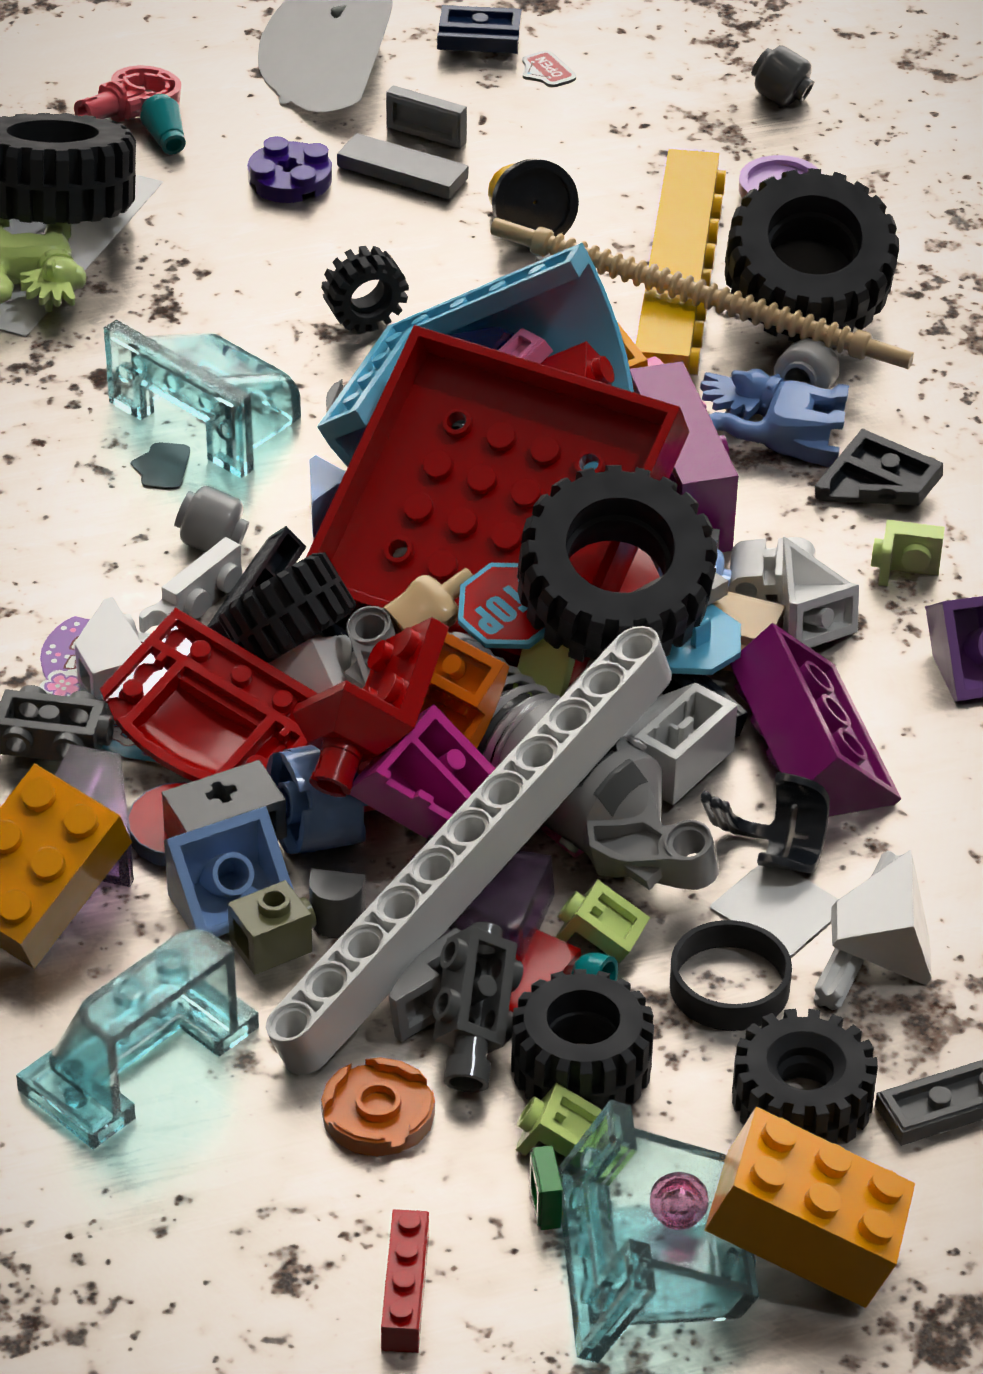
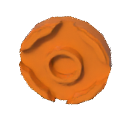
[321,1057,435,1157]

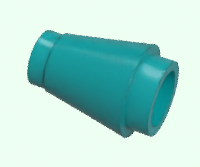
[140,94,186,155]

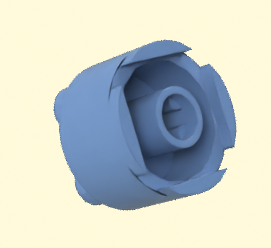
[266,745,368,854]

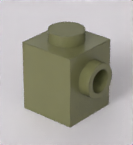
[228,880,316,975]

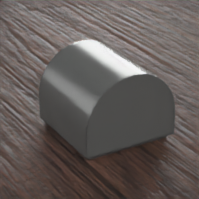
[309,869,366,939]

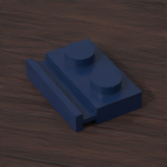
[437,5,522,54]

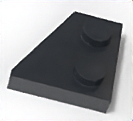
[815,428,943,506]

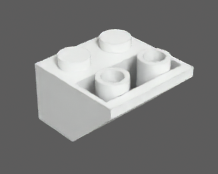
[623,683,738,805]

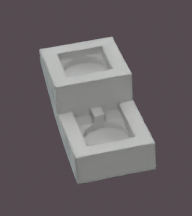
[389,928,460,1042]

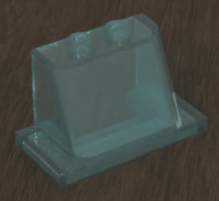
[103,319,301,478]
[16,929,259,1150]
[558,1100,759,1363]

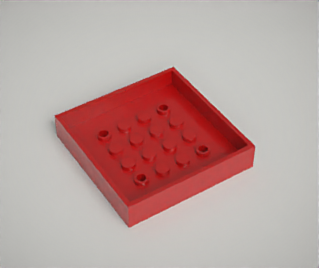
[306,325,689,687]

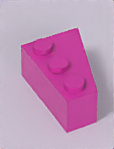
[350,704,496,840]

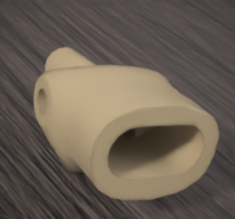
[383,568,473,634]

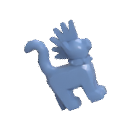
[700,369,849,468]

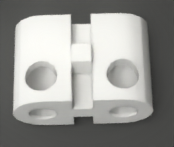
[728,537,816,603]

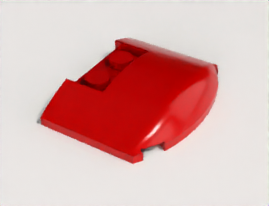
[100,607,318,782]

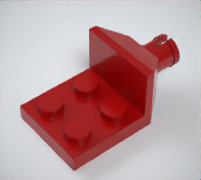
[292,617,449,797]

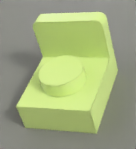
[871,520,945,587]
[555,880,650,963]
[515,1083,615,1170]

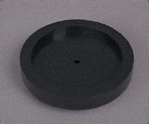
[492,158,579,236]

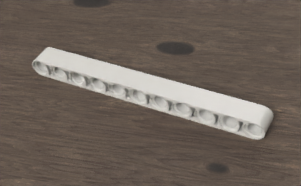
[265,626,672,1075]

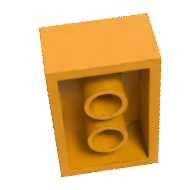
[0,763,132,969]
[704,1107,915,1308]

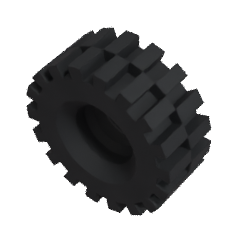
[732,1008,878,1144]

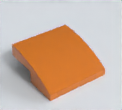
[420,632,509,749]

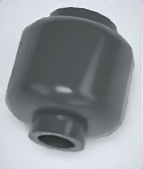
[751,45,815,106]

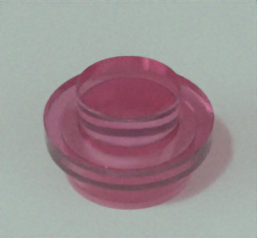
[650,1172,709,1230]

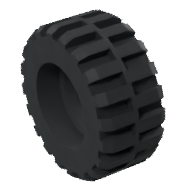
[0,113,136,224]
[724,168,900,342]
[517,465,718,662]

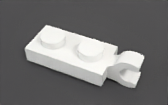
[138,537,242,633]

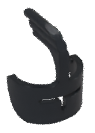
[701,772,830,873]

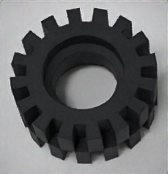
[321,245,409,333]

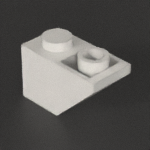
[74,596,142,708]

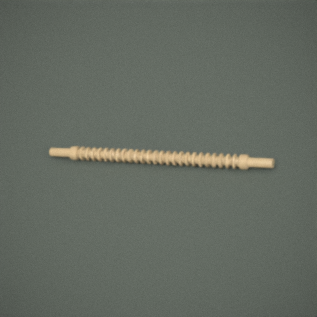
[490,218,914,370]

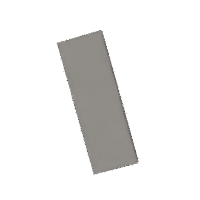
[336,133,469,199]

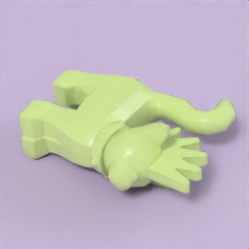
[0,218,86,312]

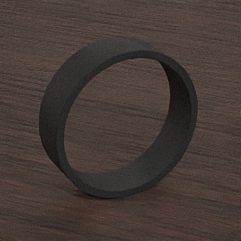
[670,920,792,1031]

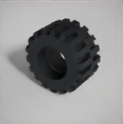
[217,552,357,663]
[511,969,654,1115]

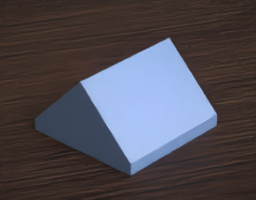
[164,806,293,943]

